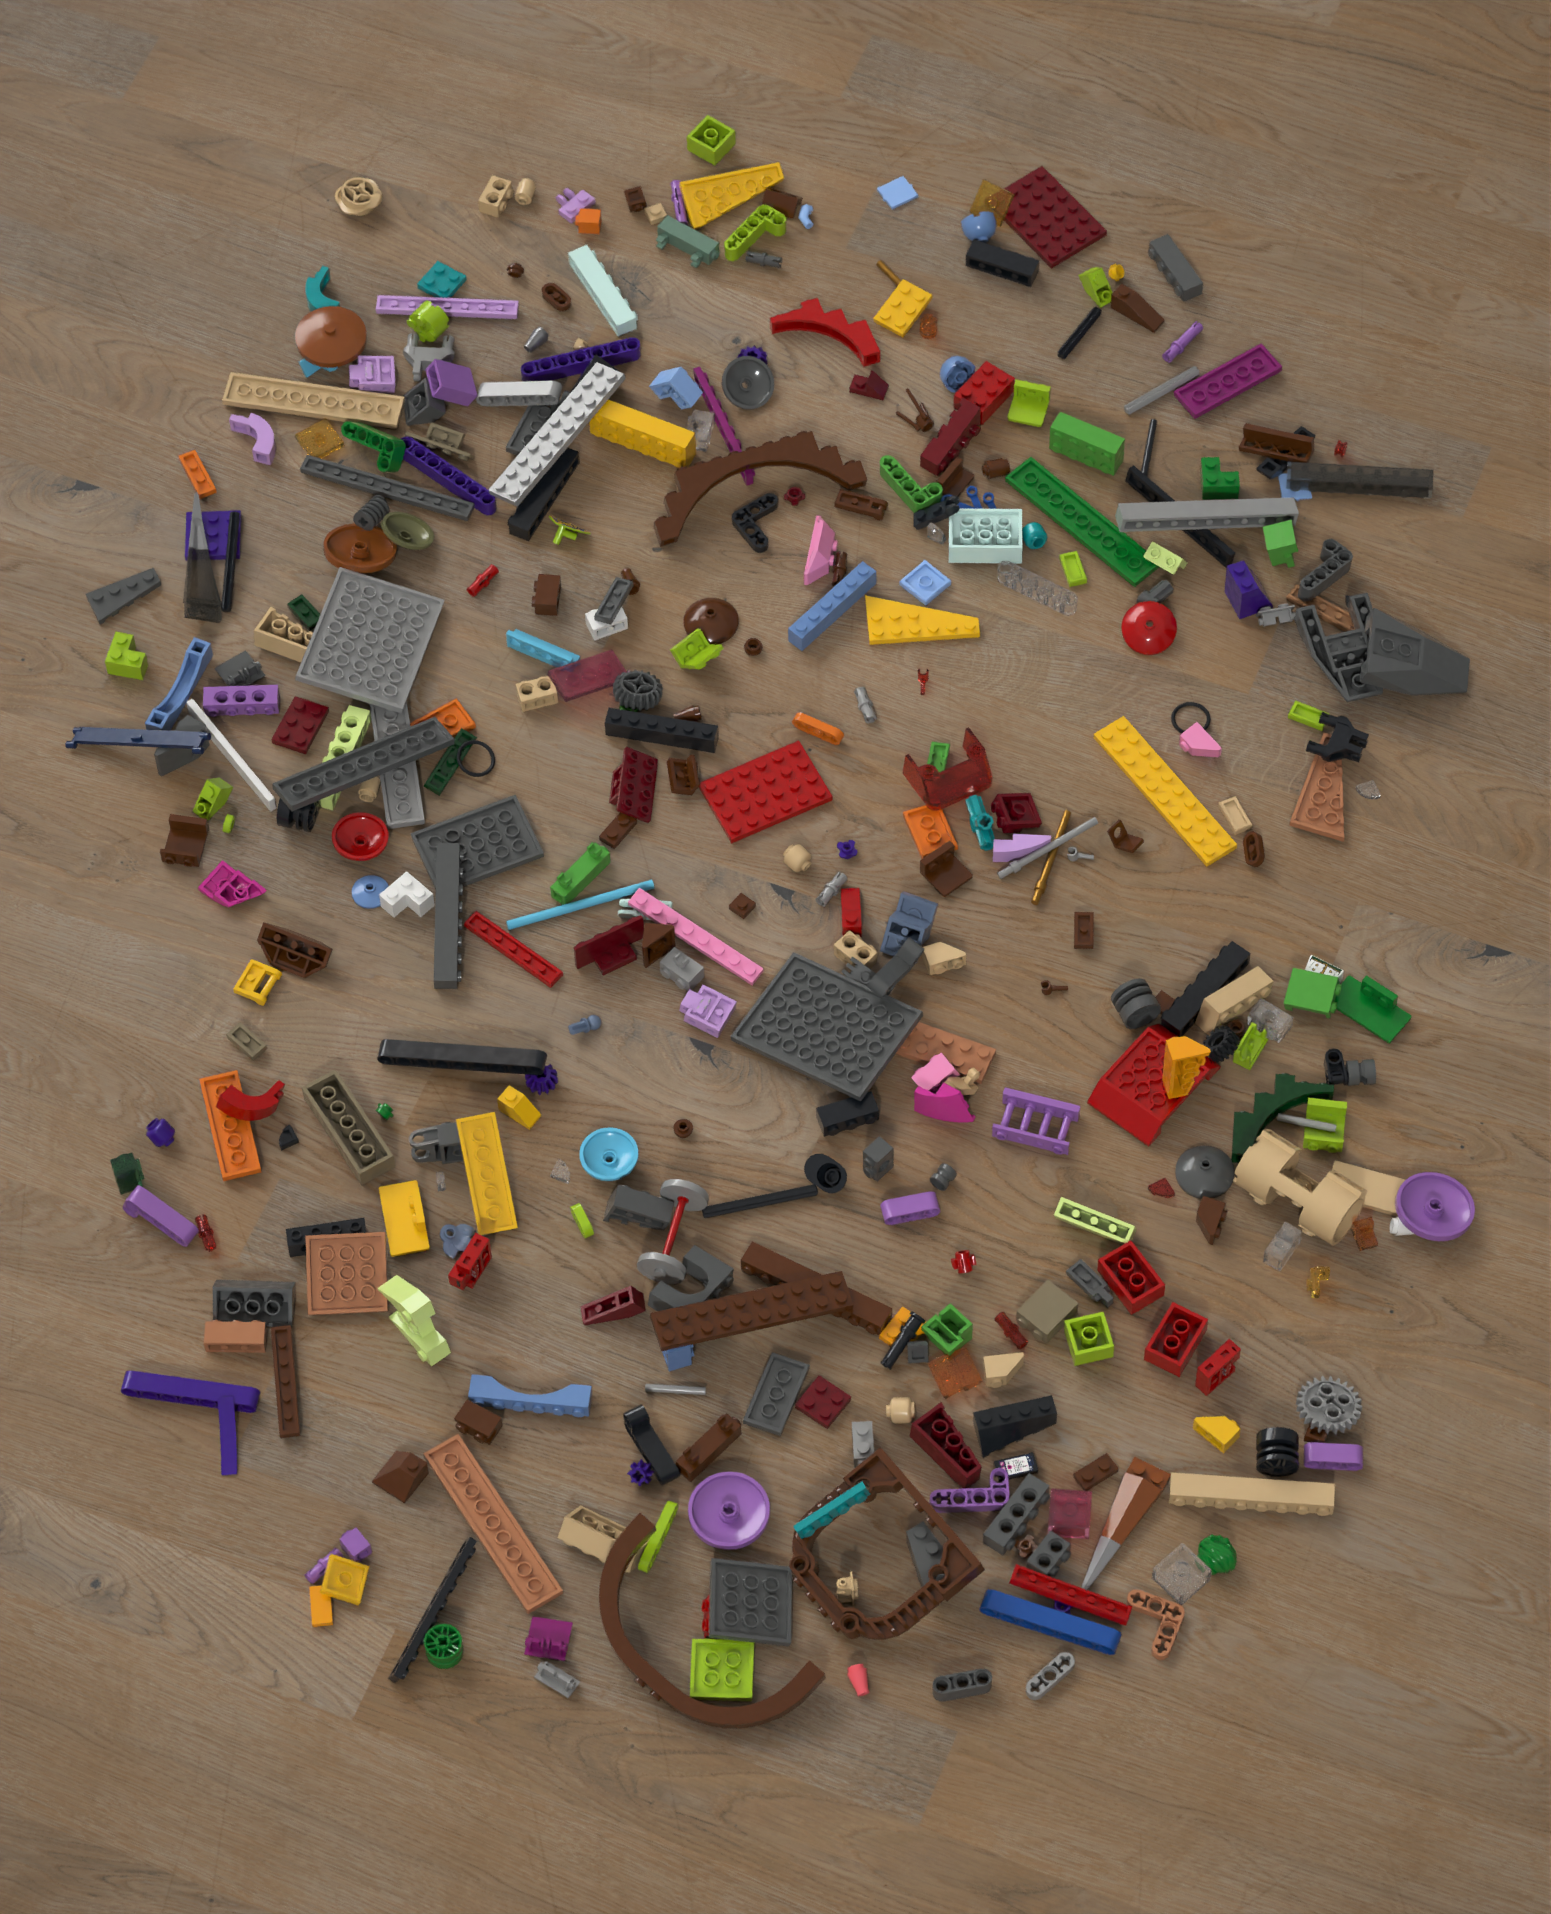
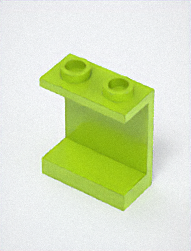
[1303,1098,1347,1153]

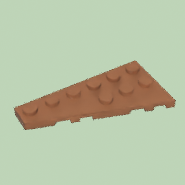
[1289,733,1344,842]

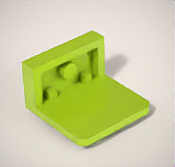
[1008,380,1051,427]
[670,629,724,670]

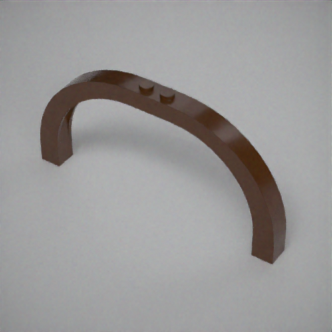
[599,1513,826,1729]

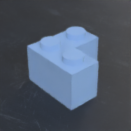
[649,367,703,410]

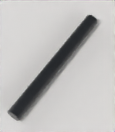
[1141,419,1157,476]

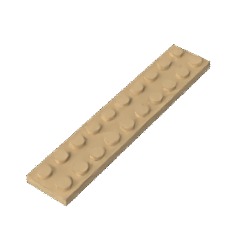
[222,372,405,429]

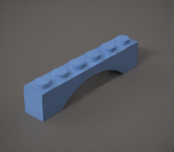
[145,637,213,731]
[468,1374,592,1417]

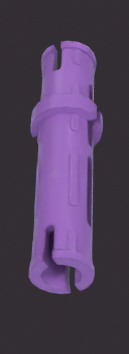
[670,180,688,226]
[1162,321,1203,363]

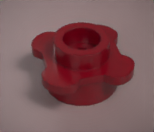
[784,487,805,506]

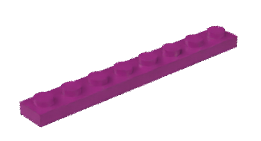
[693,366,755,486]

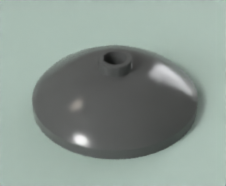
[722,356,774,410]
[1175,1145,1235,1199]

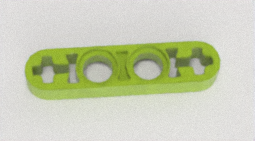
[638,1500,679,1573]

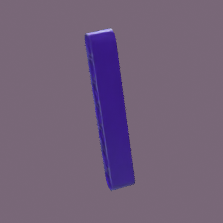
[521,337,641,381]
[401,436,497,515]
[121,1371,260,1413]

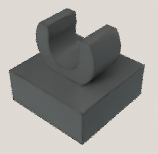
[907,1341,928,1363]

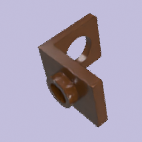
[1107,820,1144,853]

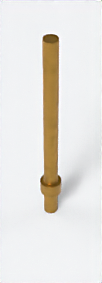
[1031,810,1071,905]

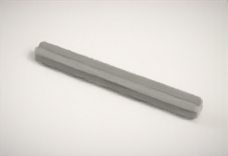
[1124,366,1200,415]

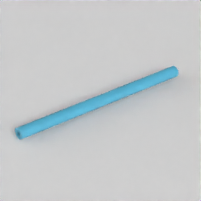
[506,880,655,930]

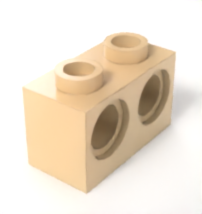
[478,175,514,218]
[516,675,558,712]
[834,930,878,969]

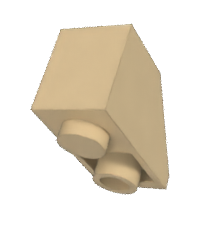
[922,942,966,975]

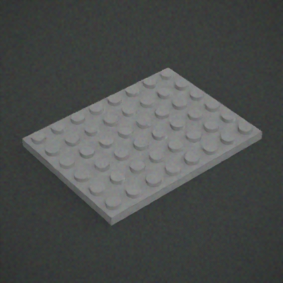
[295,567,445,714]

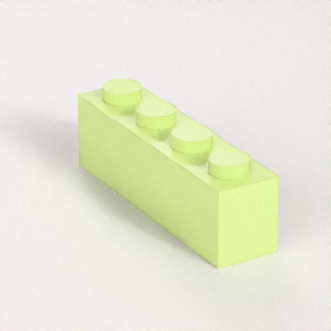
[1054,1197,1136,1245]

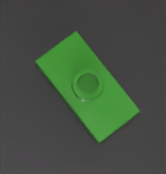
[925,741,950,778]

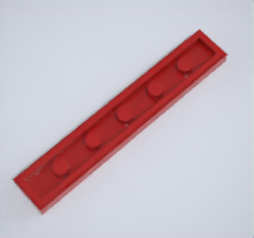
[464,911,563,988]
[1009,1564,1133,1626]

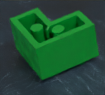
[1200,457,1240,500]

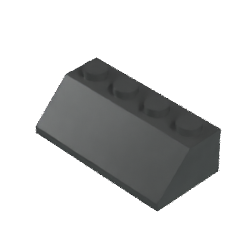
[213,1280,295,1327]

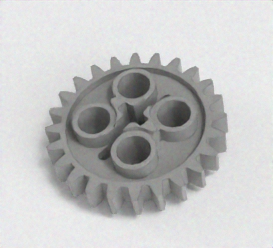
[1296,1376,1362,1435]

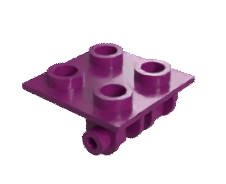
[524,1616,573,1661]

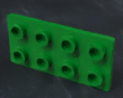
[1335,975,1412,1043]

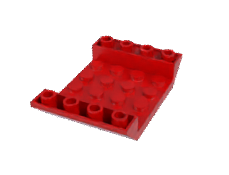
[1087,1023,1221,1147]

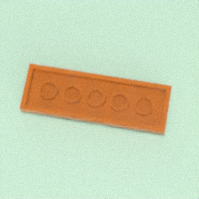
[199,1070,262,1181]

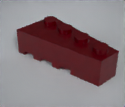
[920,398,981,477]
[909,1402,982,1489]

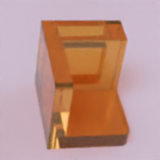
[1351,1217,1378,1251]

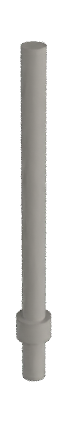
[997,817,1098,879]

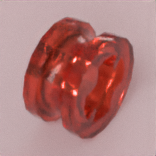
[1334,440,1348,458]

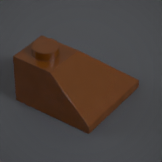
[372,1451,429,1504]

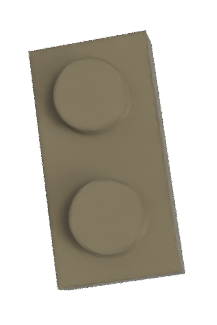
[226,1022,267,1061]

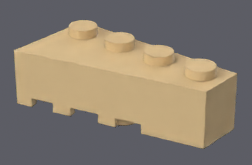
[254,607,313,662]
[1195,966,1274,1036]

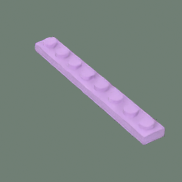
[376,295,519,319]

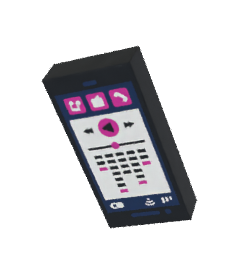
[994,1452,1038,1482]

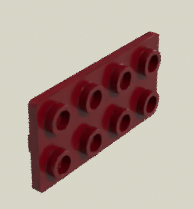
[609,747,658,823]
[574,915,644,976]

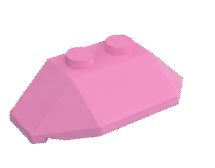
[804,515,838,585]

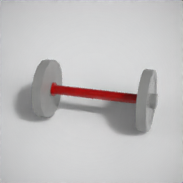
[637,1179,709,1284]

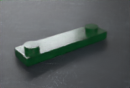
[424,728,477,796]

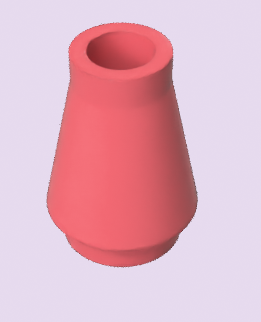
[847,1664,869,1696]

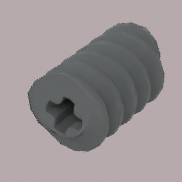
[353,495,389,531]

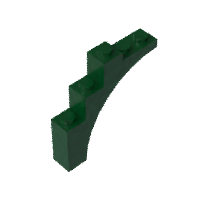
[1231,1073,1334,1163]

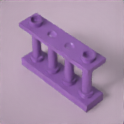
[992,1087,1080,1155]

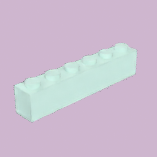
[568,245,638,337]

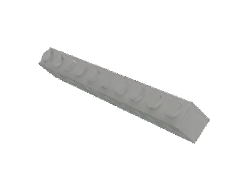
[1115,497,1299,532]

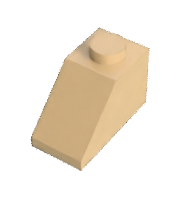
[983,1352,1024,1388]

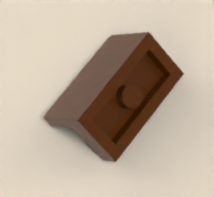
[762,188,803,219]
[937,457,974,497]

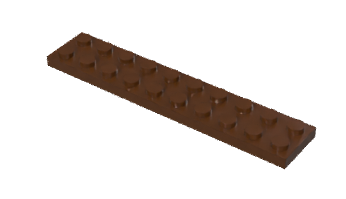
[650,1271,854,1351]

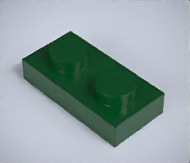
[287,594,321,631]

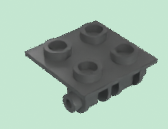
[214,650,266,686]

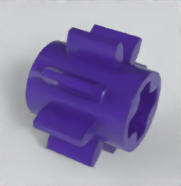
[627,1459,654,1486]

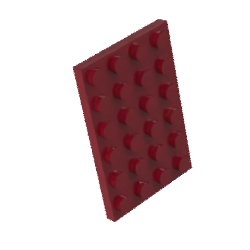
[987,166,1107,269]

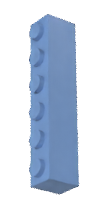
[788,561,876,651]

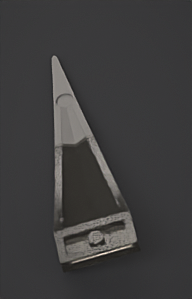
[183,492,222,623]

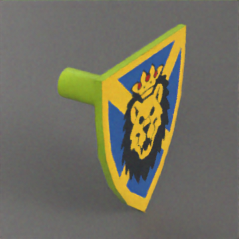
[548,515,591,545]

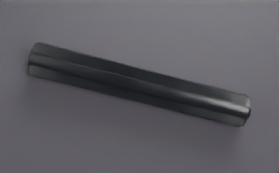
[1057,306,1102,359]

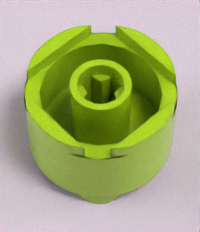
[407,301,449,342]

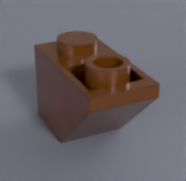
[1196,1196,1228,1245]

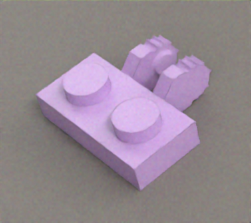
[556,188,595,223]

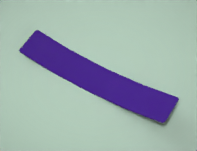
[218,1396,237,1475]

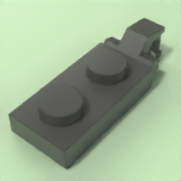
[1066,1259,1114,1308]

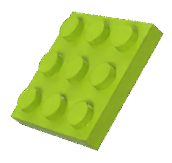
[690,1639,754,1701]

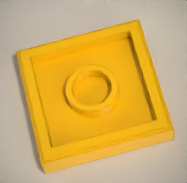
[320,1554,369,1605]

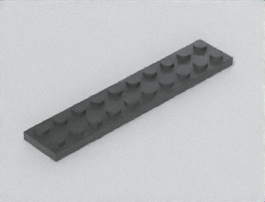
[273,717,454,811]

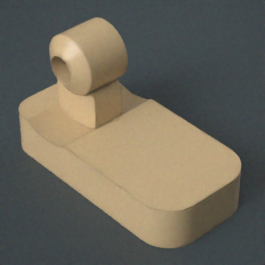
[945,1068,980,1095]

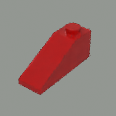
[841,888,862,938]

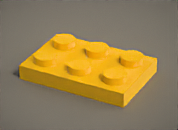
[873,279,933,338]

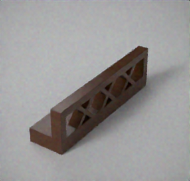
[1239,423,1314,465]

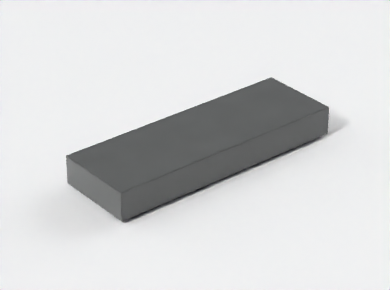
[594,577,633,625]

